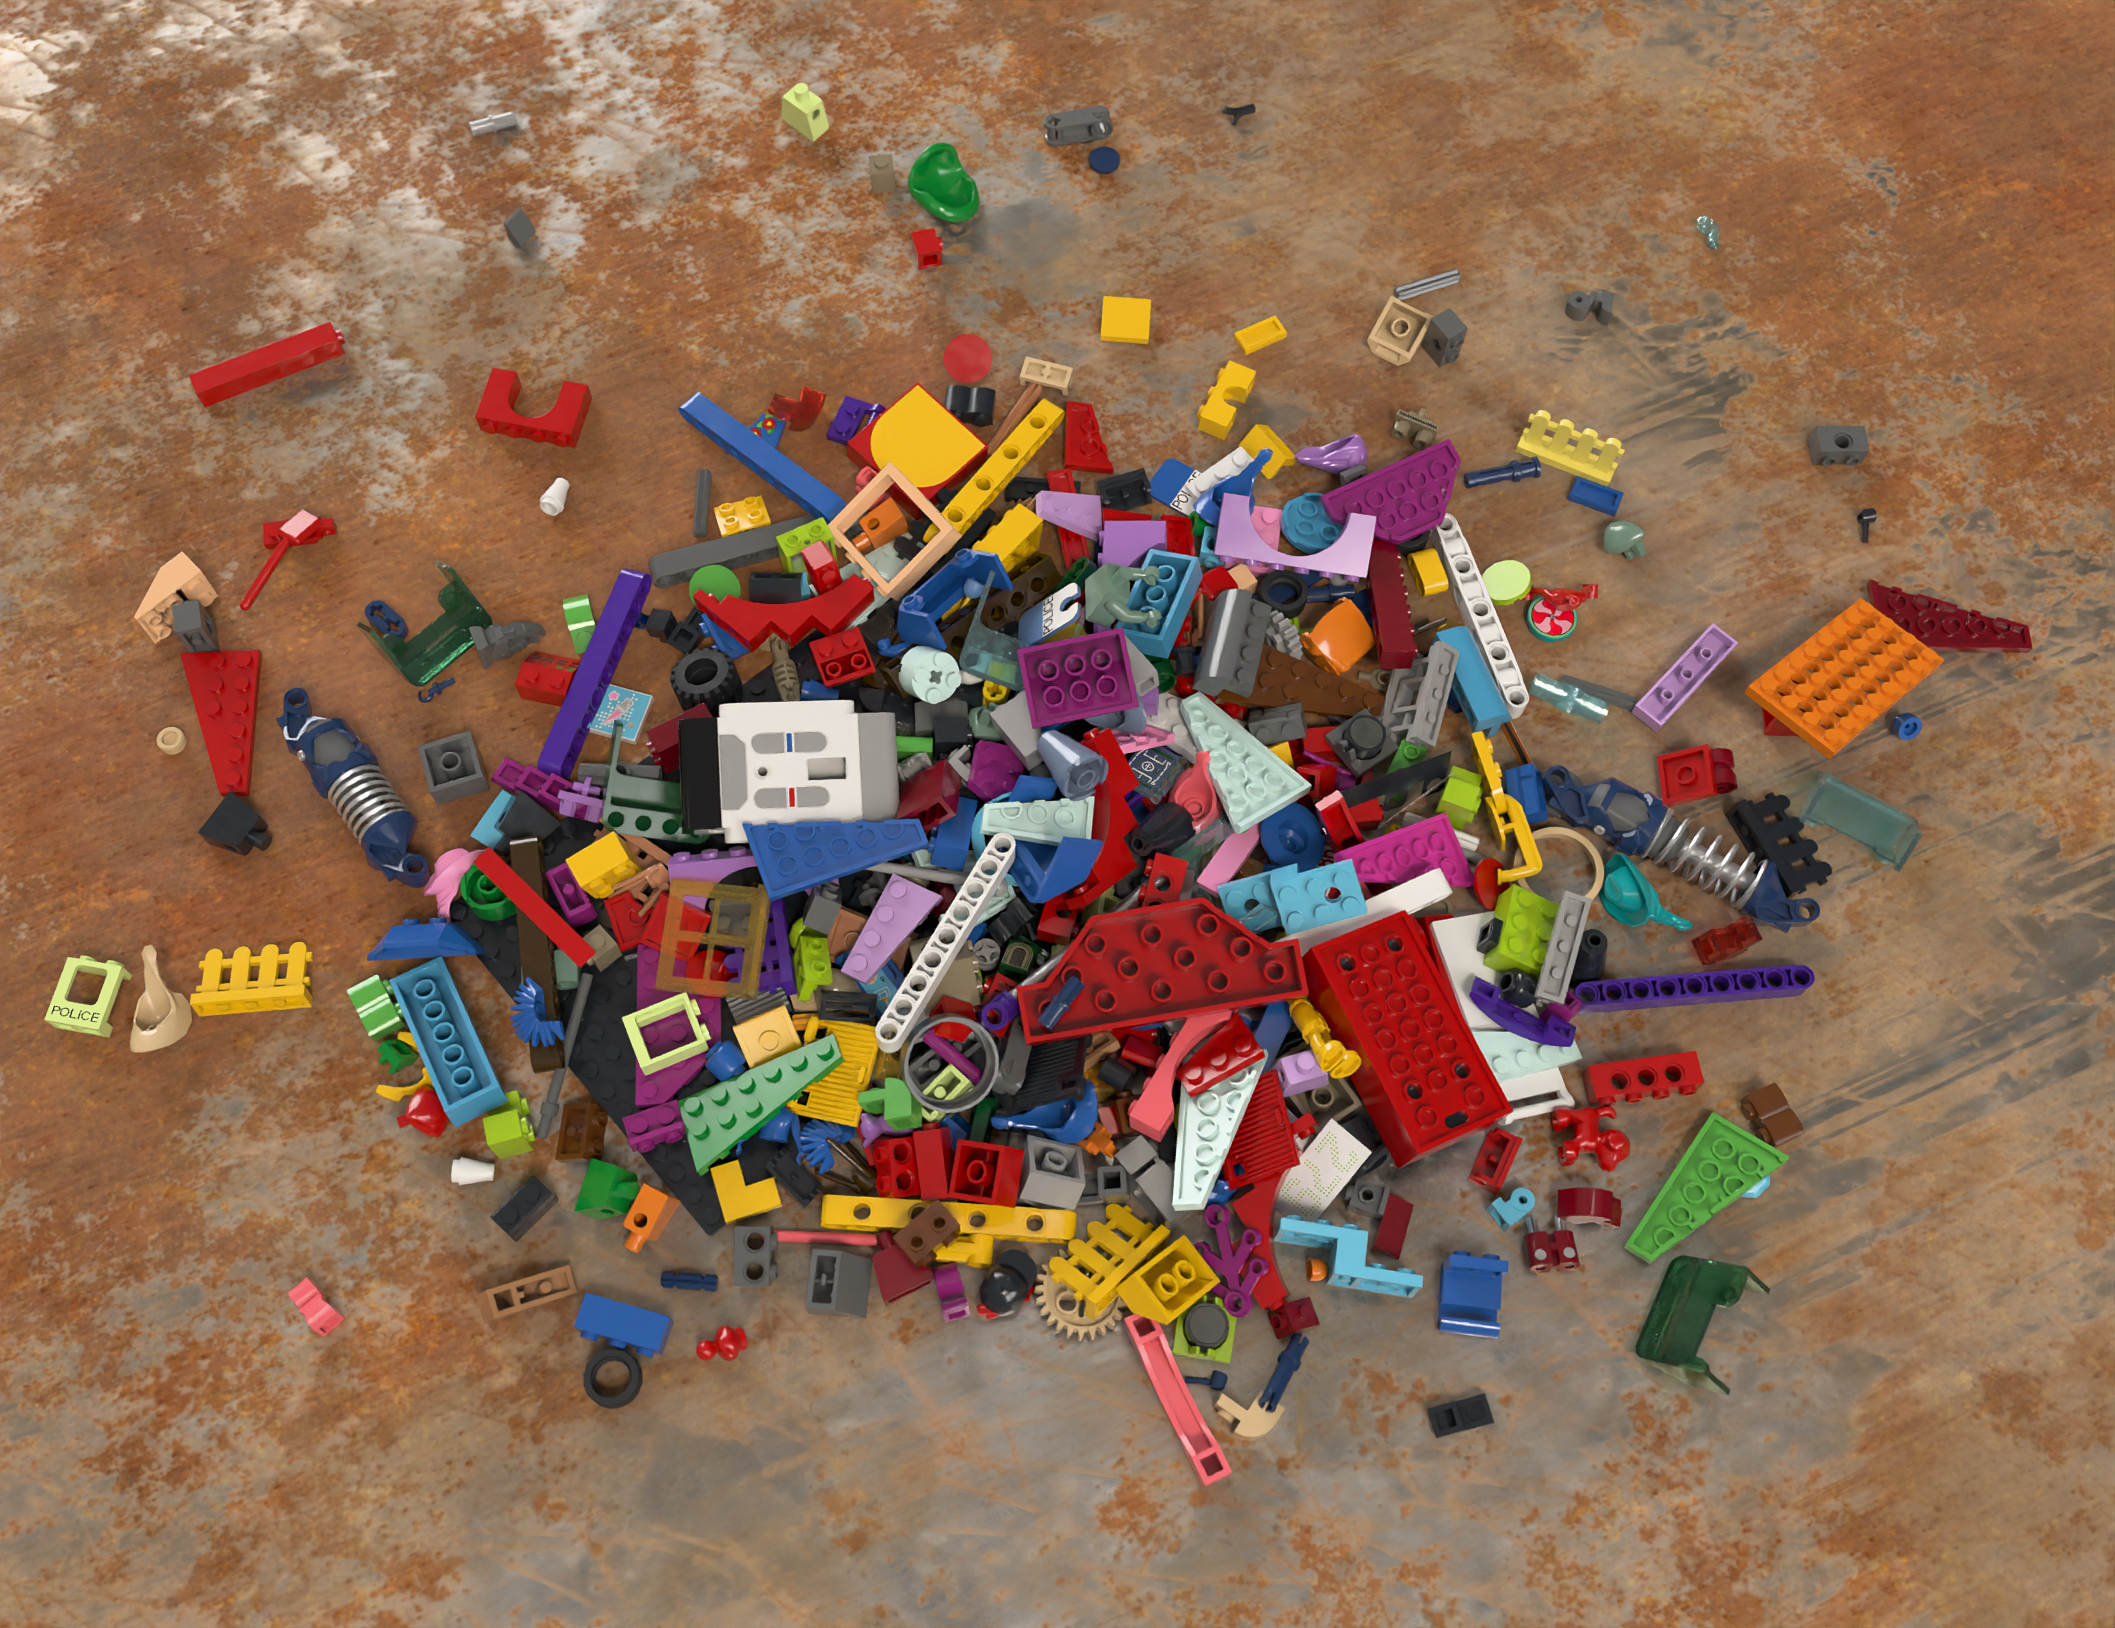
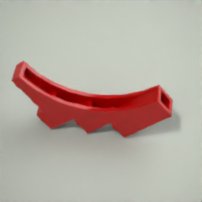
[1314,790,1429,947]

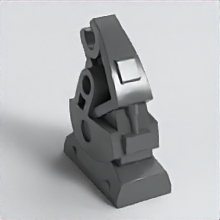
[469,621,546,670]

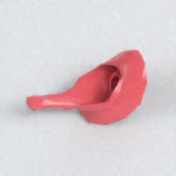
[1168,751,1224,844]

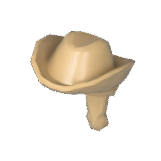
[130,945,192,1053]

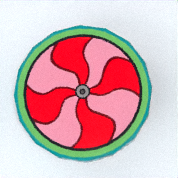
[1526,596,1578,643]

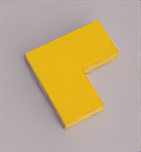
[710,1160,782,1224]

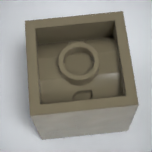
[908,937,983,1017]

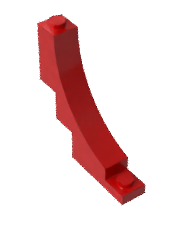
[693,573,875,653]
[1065,727,1140,910]
[1231,1112,1319,1312]

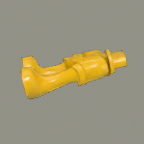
[1287,999,1361,1078]

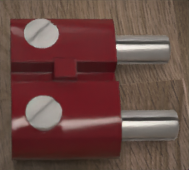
[1524,1216,1580,1273]

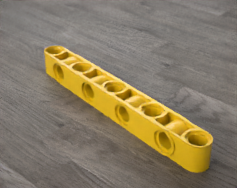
[923,398,1065,555]
[820,1195,1077,1244]

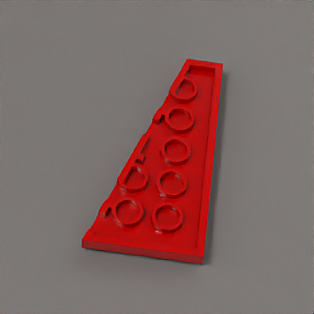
[180,649,262,797]

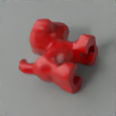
[1551,1105,1630,1172]

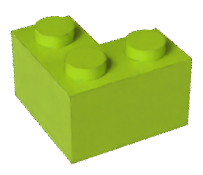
[1433,765,1484,831]
[482,1090,536,1159]

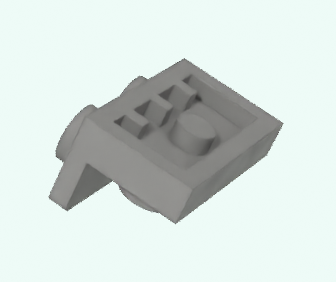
[947,745,977,797]

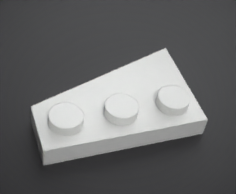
[1185,446,1254,501]

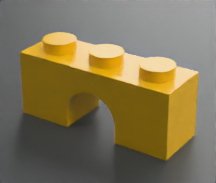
[1196,361,1256,440]

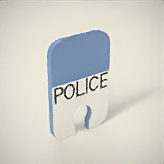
[1018,583,1081,649]

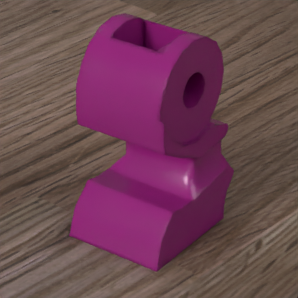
[1539,989,1583,1022]
[933,1262,971,1323]

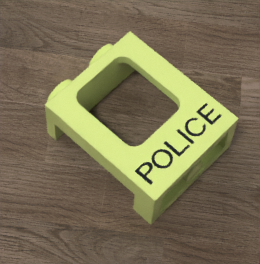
[44,955,132,1037]

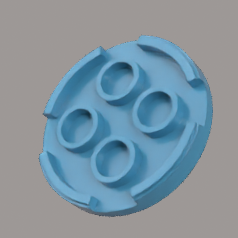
[1280,492,1344,555]

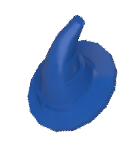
[1260,802,1325,873]

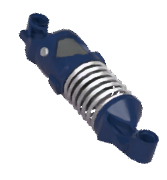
[276,688,430,888]

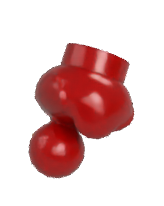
[696,1325,748,1361]

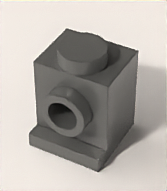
[1344,1178,1391,1221]

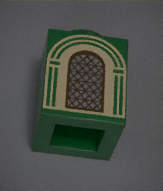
[999,939,1037,984]

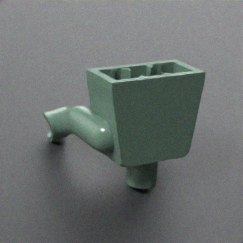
[1085,563,1162,628]

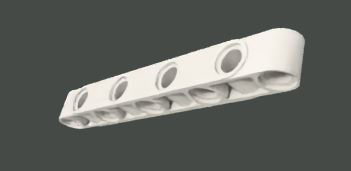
[1430,513,1529,719]

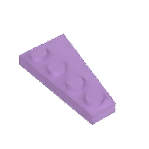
[841,873,943,985]

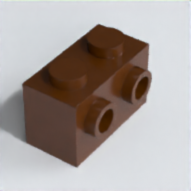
[893,1199,961,1269]

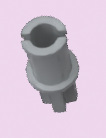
[469,112,517,137]

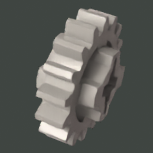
[1265,610,1303,660]

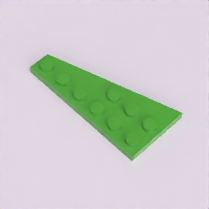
[1625,1112,1790,1264]

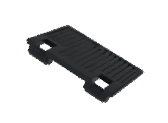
[1011,1035,1093,1114]

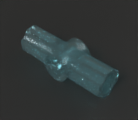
[1528,672,1610,724]

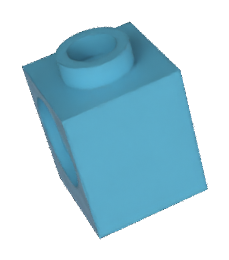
[1199,526,1224,569]

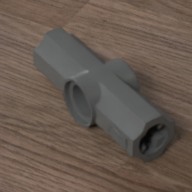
[578,760,663,788]

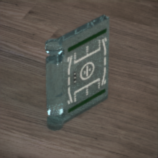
[1128,746,1189,804]

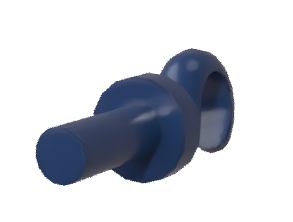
[417,677,456,703]

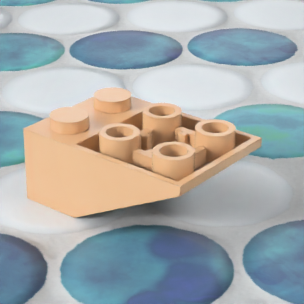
[134,552,218,644]

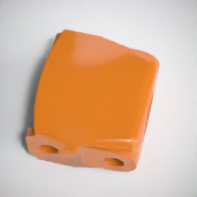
[1299,597,1376,677]

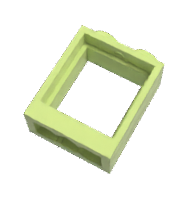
[622,992,711,1076]

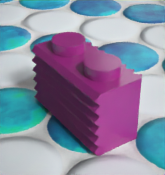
[545,862,597,928]

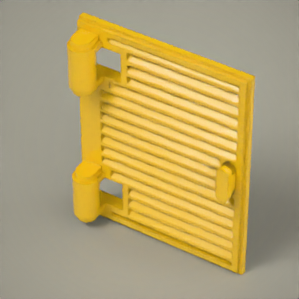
[786,1014,879,1127]

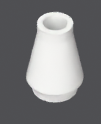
[540,478,570,516]
[451,1157,495,1186]

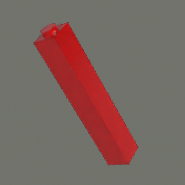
[189,322,346,407]

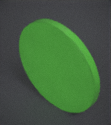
[689,565,741,605]

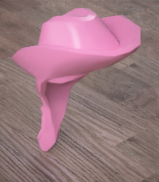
[423,848,485,923]

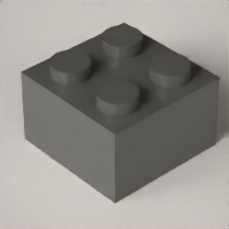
[418,731,490,805]

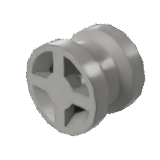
[973,939,1000,971]

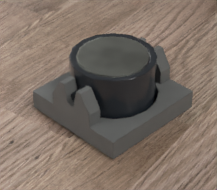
[1324,708,1399,778]

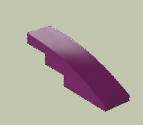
[491,757,599,821]

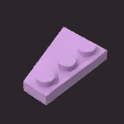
[1036,491,1102,542]

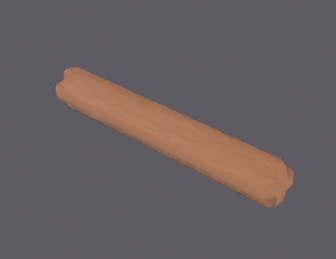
[987,383,1042,458]

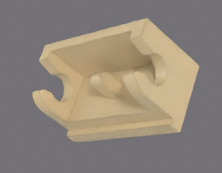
[1019,356,1073,397]

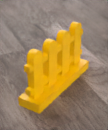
[190,942,314,1017]
[1049,1203,1170,1320]

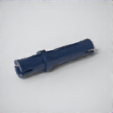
[1258,1333,1309,1413]

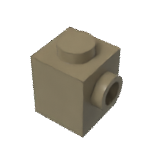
[869,154,895,193]
[583,925,622,972]

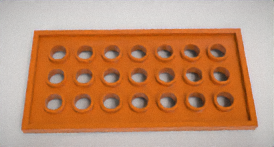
[1744,598,1944,760]

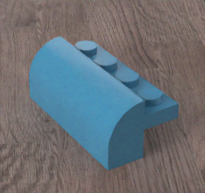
[1432,626,1512,738]

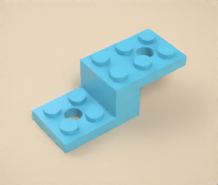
[1218,858,1368,935]
[1273,1215,1423,1298]

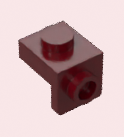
[1268,1297,1320,1339]

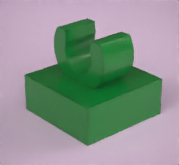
[377,1039,419,1074]

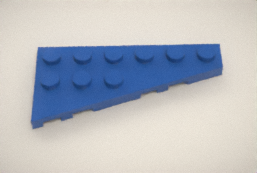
[742,819,929,902]

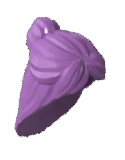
[1295,433,1368,475]

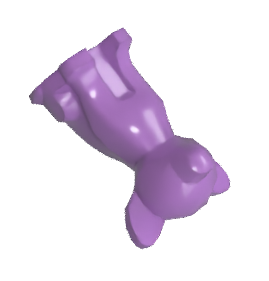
[860,1113,922,1148]

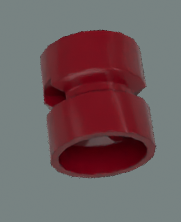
[1712,748,1738,795]

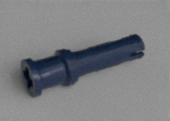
[1464,456,1541,489]

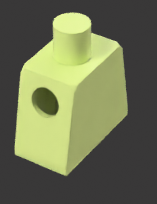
[781,83,829,142]

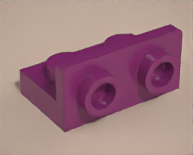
[622,1099,686,1153]

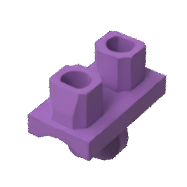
[558,777,603,823]

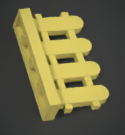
[1515,410,1625,487]

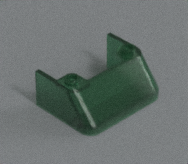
[356,560,493,687]
[1635,1255,1770,1395]

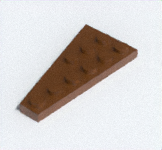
[1215,644,1385,720]

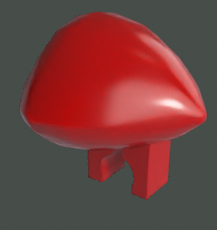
[397,1086,449,1138]

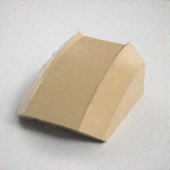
[1367,296,1434,366]

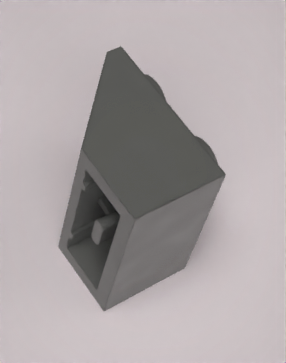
[805,1249,873,1319]

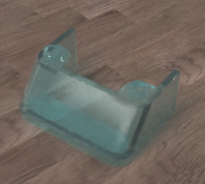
[1799,771,1922,872]

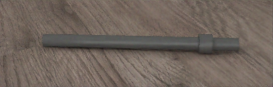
[536,973,593,1139]

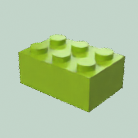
[1483,884,1559,981]

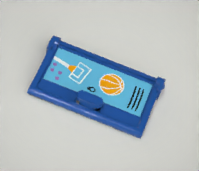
[834,948,915,1021]

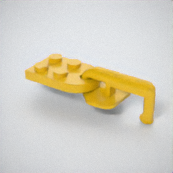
[1471,731,1543,885]

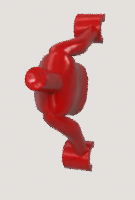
[1518,584,1598,611]

